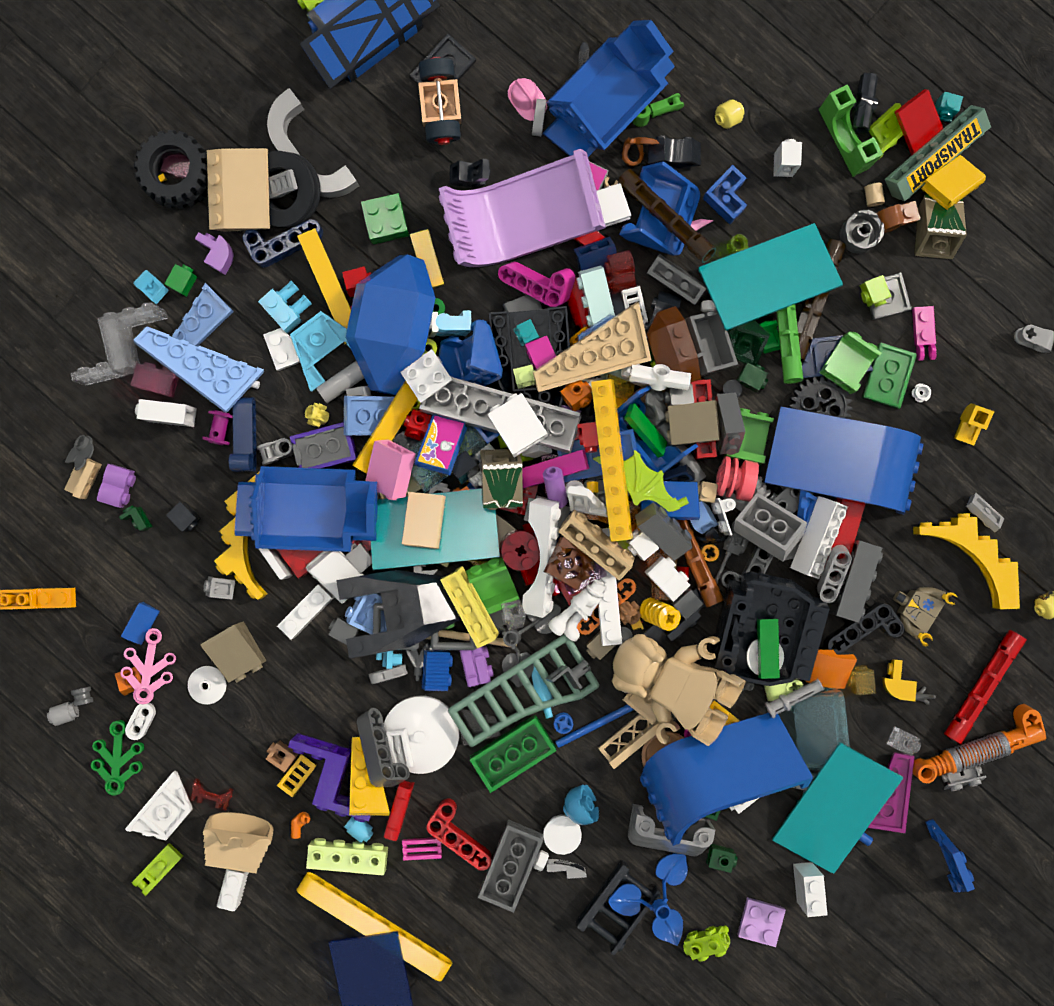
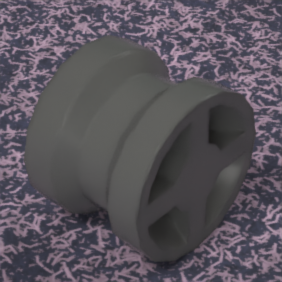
[71,686,93,706]

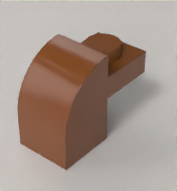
[876,201,920,233]

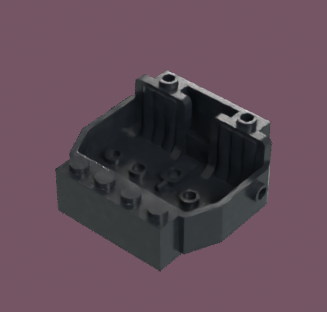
[711,572,829,686]

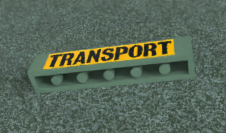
[885,105,991,201]

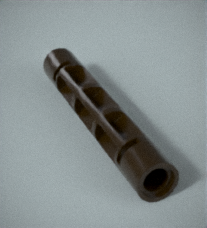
[618,169,716,263]
[797,239,846,361]

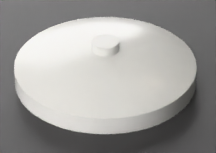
[384,696,459,774]

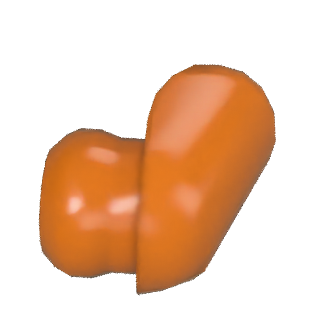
[291,812,310,839]

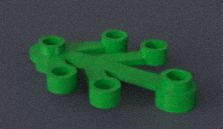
[91,720,144,796]

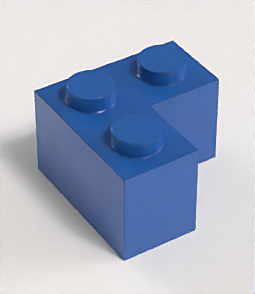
[703,165,747,224]

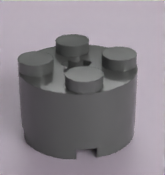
[840,210,884,254]

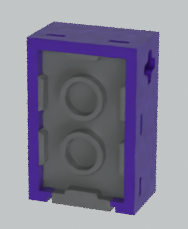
[290,422,358,469]

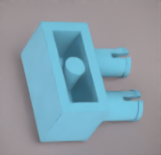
[258,281,312,334]

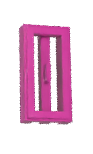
[402,838,442,861]

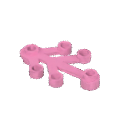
[120,629,176,705]

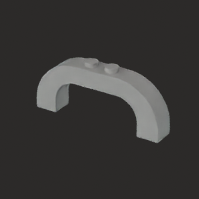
[267,88,359,198]

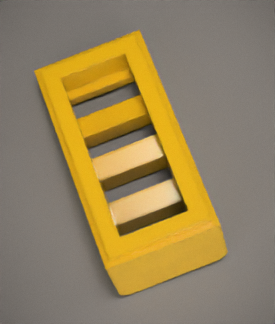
[277,754,316,797]

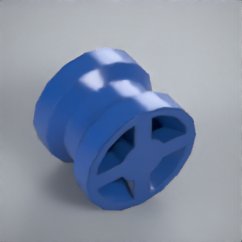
[554,712,573,734]

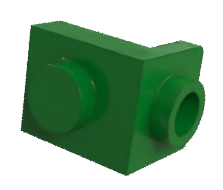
[757,320,780,353]

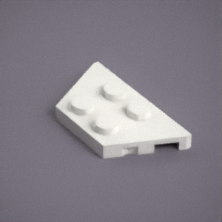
[125,771,193,840]

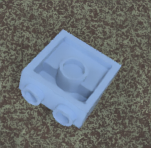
[345,593,387,634]

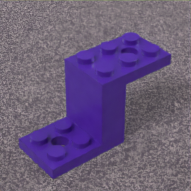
[288,733,372,822]

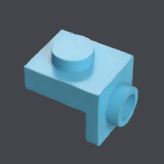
[133,270,169,304]

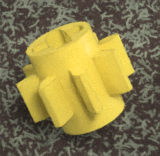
[305,403,329,427]

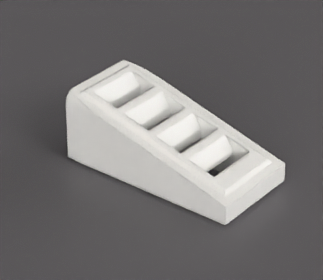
[621,286,648,326]

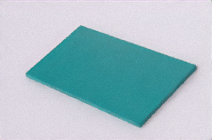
[698,223,843,331]
[371,489,501,570]
[772,742,903,874]

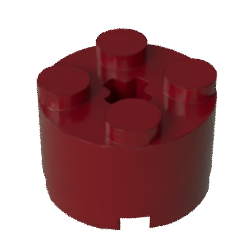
[499,529,540,571]

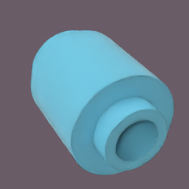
[344,817,373,843]

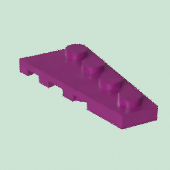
[868,752,914,833]

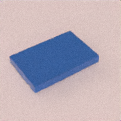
[640,481,700,520]

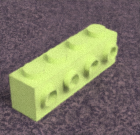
[306,838,388,875]

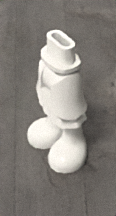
[548,580,607,641]

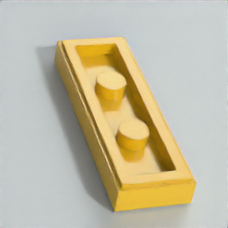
[410,229,444,288]

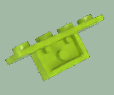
[869,103,903,159]

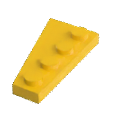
[349,737,389,816]

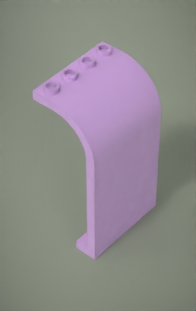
[439,149,606,267]

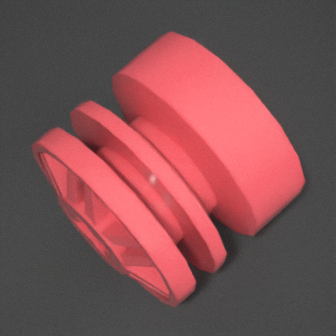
[716,456,759,502]

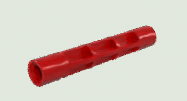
[944,630,1026,744]

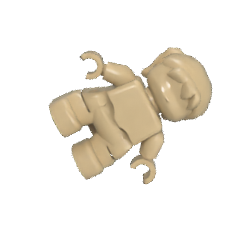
[612,634,746,746]

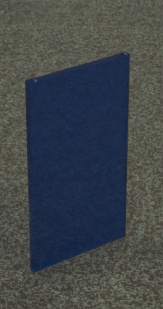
[329,931,413,1006]

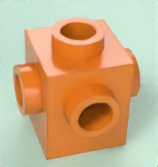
[560,380,592,412]

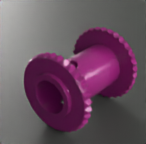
[202,410,233,445]

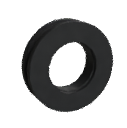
[268,151,320,227]

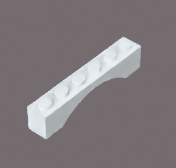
[522,498,561,618]

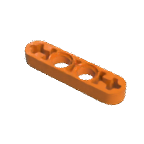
[577,578,636,635]

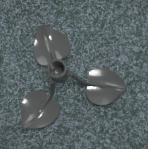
[489,603,561,687]

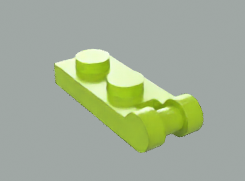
[132,843,183,896]

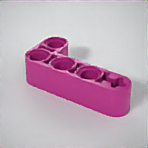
[498,262,575,307]

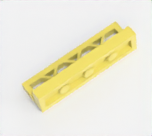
[440,566,499,649]

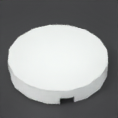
[543,815,582,855]

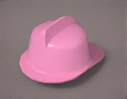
[508,78,547,121]

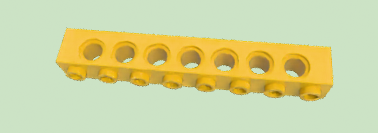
[591,379,633,542]

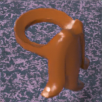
[622,137,659,166]

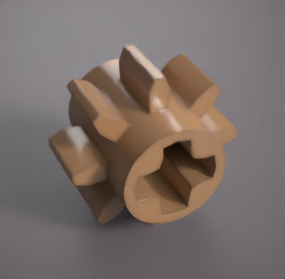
[619,601,641,625]

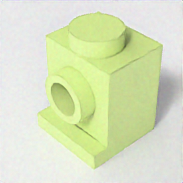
[513,365,536,389]

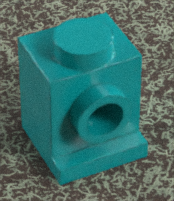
[935,92,963,123]
[513,319,539,346]

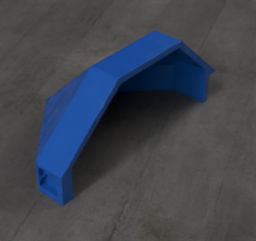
[345,254,435,395]

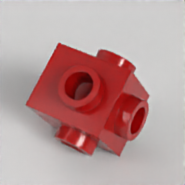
[403,409,432,441]

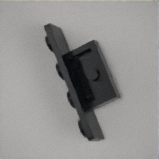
[642,587,705,645]

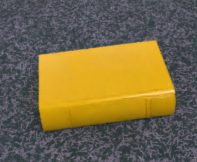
[921,155,986,210]

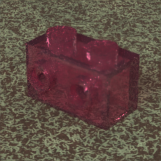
[130,362,179,398]

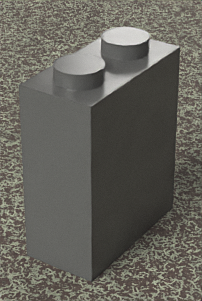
[715,393,746,455]

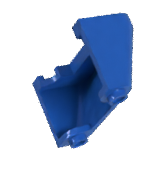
[438,320,503,386]

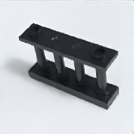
[576,860,661,955]

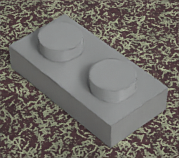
[966,493,1004,532]

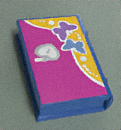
[415,414,467,475]

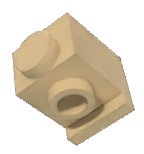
[697,481,718,504]

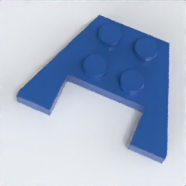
[925,819,975,892]

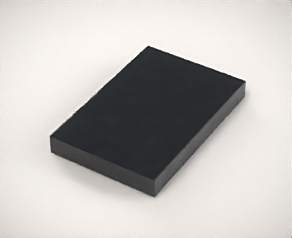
[410,34,476,85]

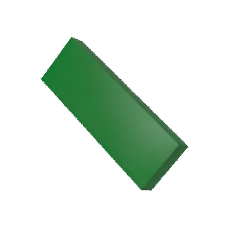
[625,403,668,458]
[757,619,780,679]

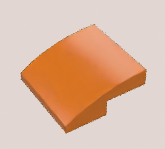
[805,650,857,689]

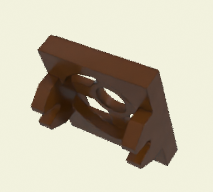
[543,537,593,590]

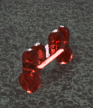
[191,778,233,811]

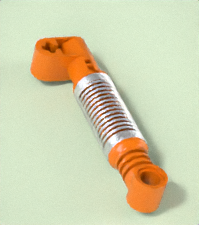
[912,704,1046,783]

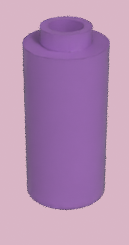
[543,466,568,508]

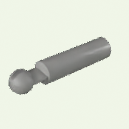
[316,361,364,403]

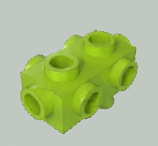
[683,925,730,962]

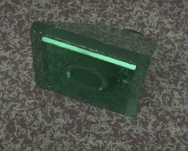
[727,320,770,365]

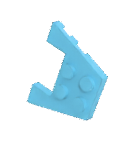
[290,311,351,392]

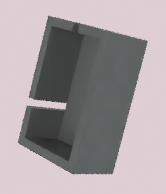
[685,310,738,377]

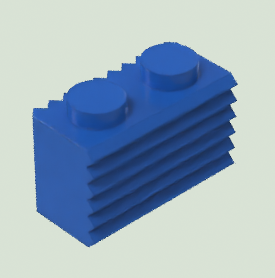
[422,650,453,691]

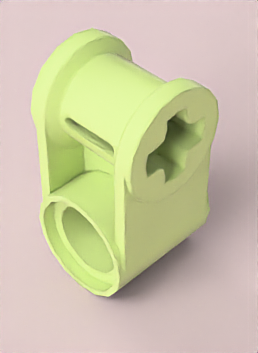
[764,678,803,701]

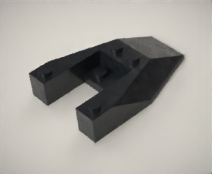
[336,570,461,659]

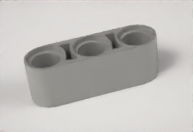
[817,545,852,603]

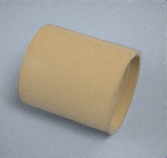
[864,183,885,207]

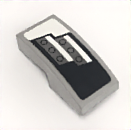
[547,859,587,879]

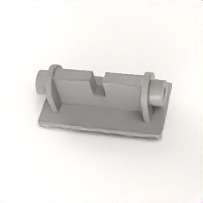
[942,766,986,791]

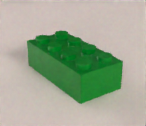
[470,715,556,793]

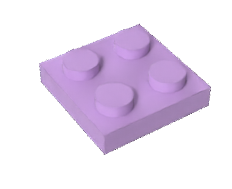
[737,897,786,947]

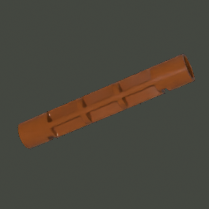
[677,520,724,607]

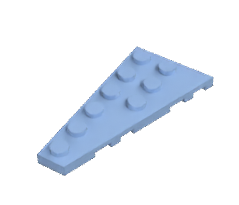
[134,327,264,413]

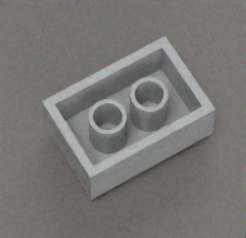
[733,492,807,561]

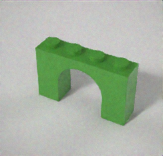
[819,84,883,177]

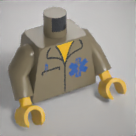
[893,587,958,647]

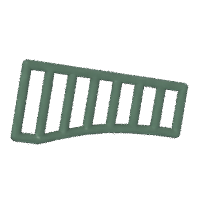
[448,634,599,747]

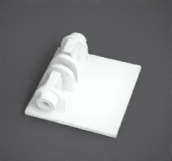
[401,349,452,403]
[711,498,736,535]

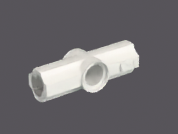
[629,364,691,391]

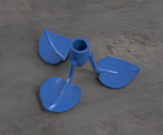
[608,853,688,946]

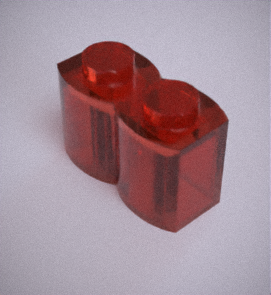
[604,250,636,294]

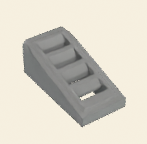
[268,169,298,199]

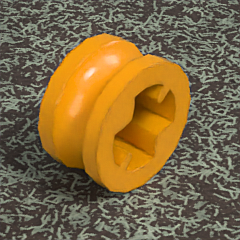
[701,544,719,562]

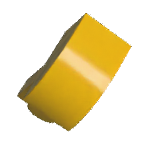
[954,404,994,445]
[882,659,917,701]

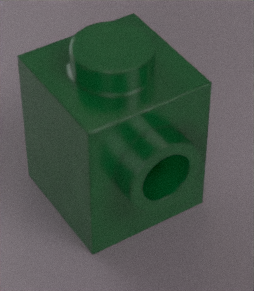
[736,363,768,392]
[706,844,737,873]

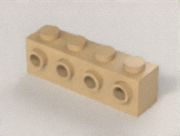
[558,509,635,581]

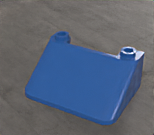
[620,162,700,256]

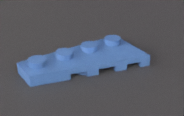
[172,283,234,346]

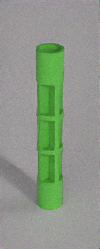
[776,304,803,384]

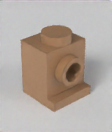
[266,741,298,772]

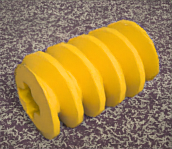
[640,598,681,631]

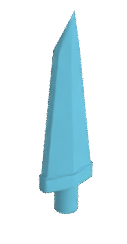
[532,667,553,719]

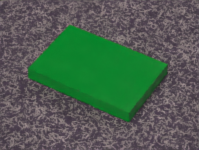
[862,343,917,409]

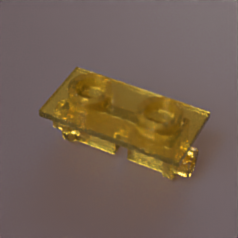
[604,374,635,401]

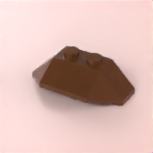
[646,306,701,383]

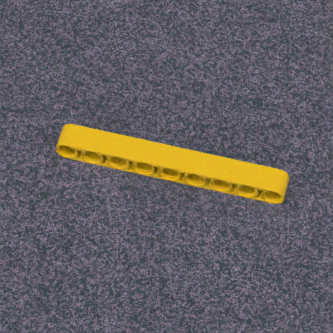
[297,872,452,981]

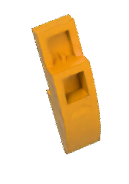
[0,588,76,609]

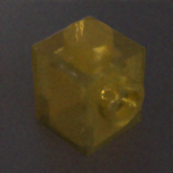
[848,665,876,695]

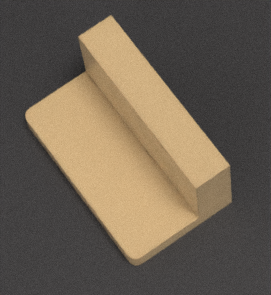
[65,459,102,499]

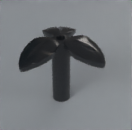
[695,512,726,544]

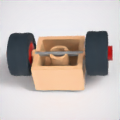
[419,57,461,145]

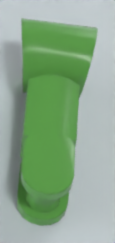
[632,93,684,127]

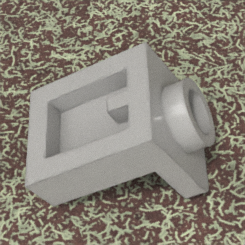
[204,576,235,599]

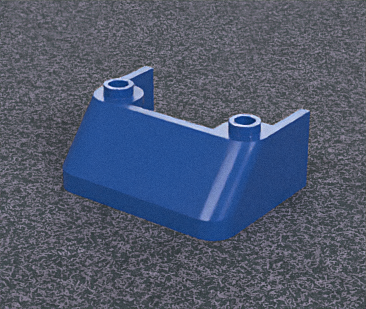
[617,385,698,473]

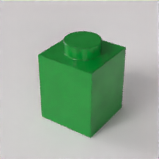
[165,264,197,297]

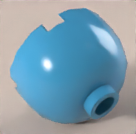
[563,785,599,825]

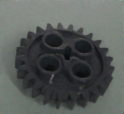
[788,376,852,418]

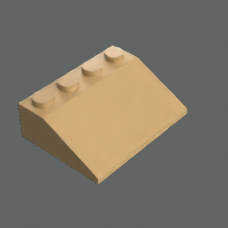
[207,148,270,232]

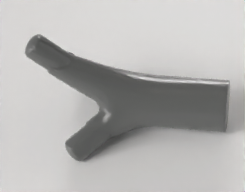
[904,686,936,705]

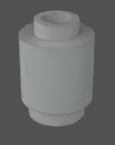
[47,702,79,726]

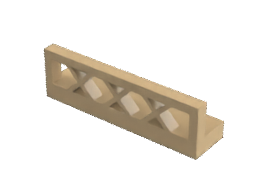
[598,714,674,769]

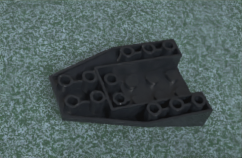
[489,306,570,407]

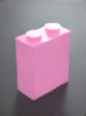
[365,440,416,500]

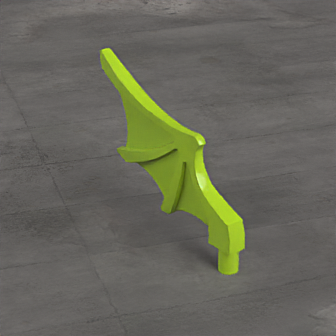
[593,450,689,512]

